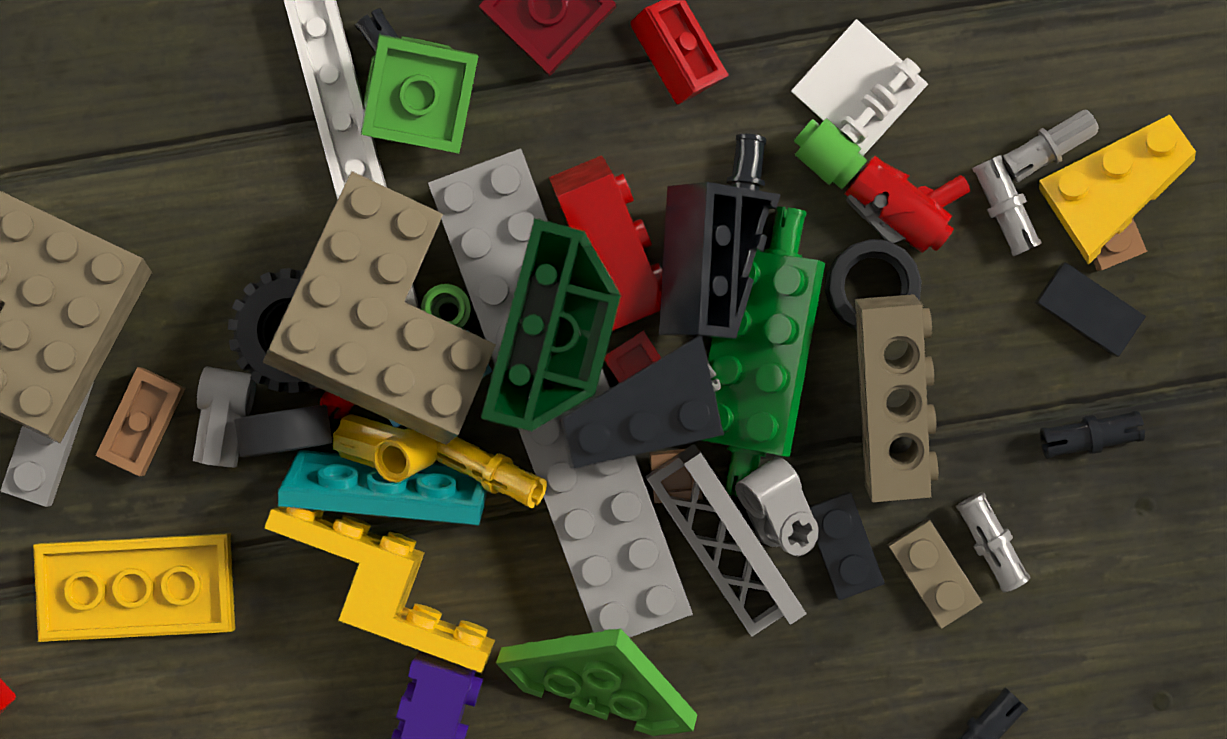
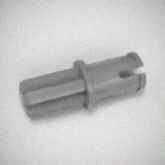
[1002,110,1099,183]

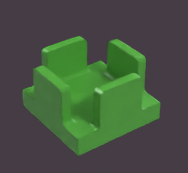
[361,34,478,153]

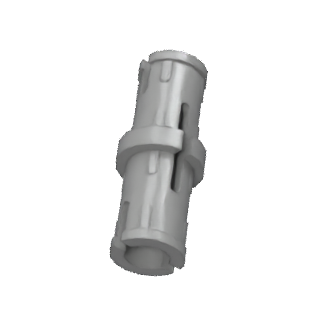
[972,155,1042,256]
[956,492,1031,593]

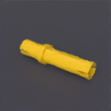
[435,437,547,508]

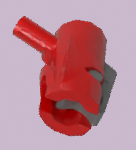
[845,156,970,253]

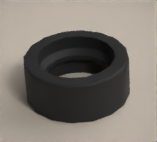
[825,239,922,331]
[234,404,333,458]

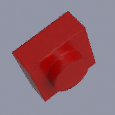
[604,330,661,383]

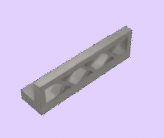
[645,444,807,637]

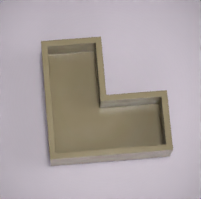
[263,171,496,445]
[0,191,152,444]

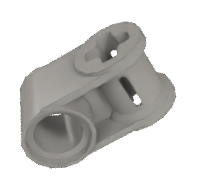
[736,457,819,556]

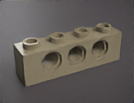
[855,294,939,502]

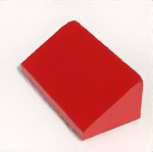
[630,0,729,104]

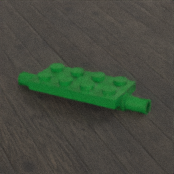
[703,206,825,497]

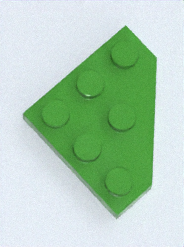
[496,628,697,736]

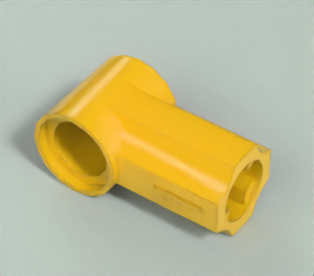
[333,414,438,483]

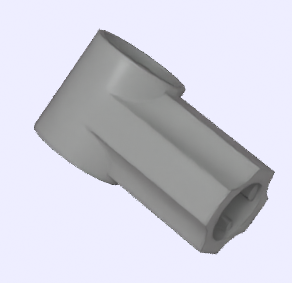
[193,366,256,468]

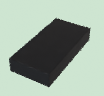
[1035,262,1146,357]

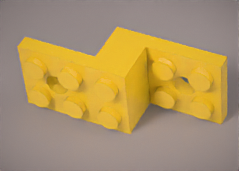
[265,506,495,673]

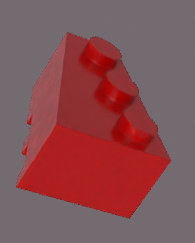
[549,155,663,330]

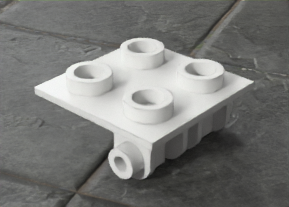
[791,19,928,156]

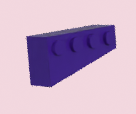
[391,651,483,739]

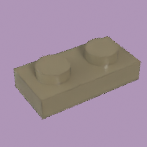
[887,519,983,629]

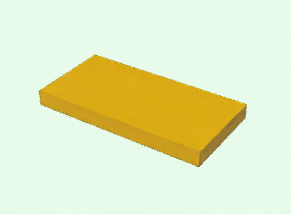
[33,533,235,642]

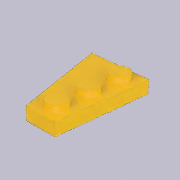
[1039,115,1196,265]

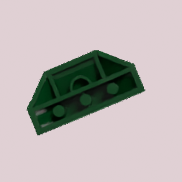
[481,218,621,431]

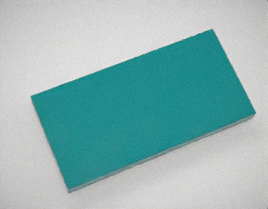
[278,450,488,525]

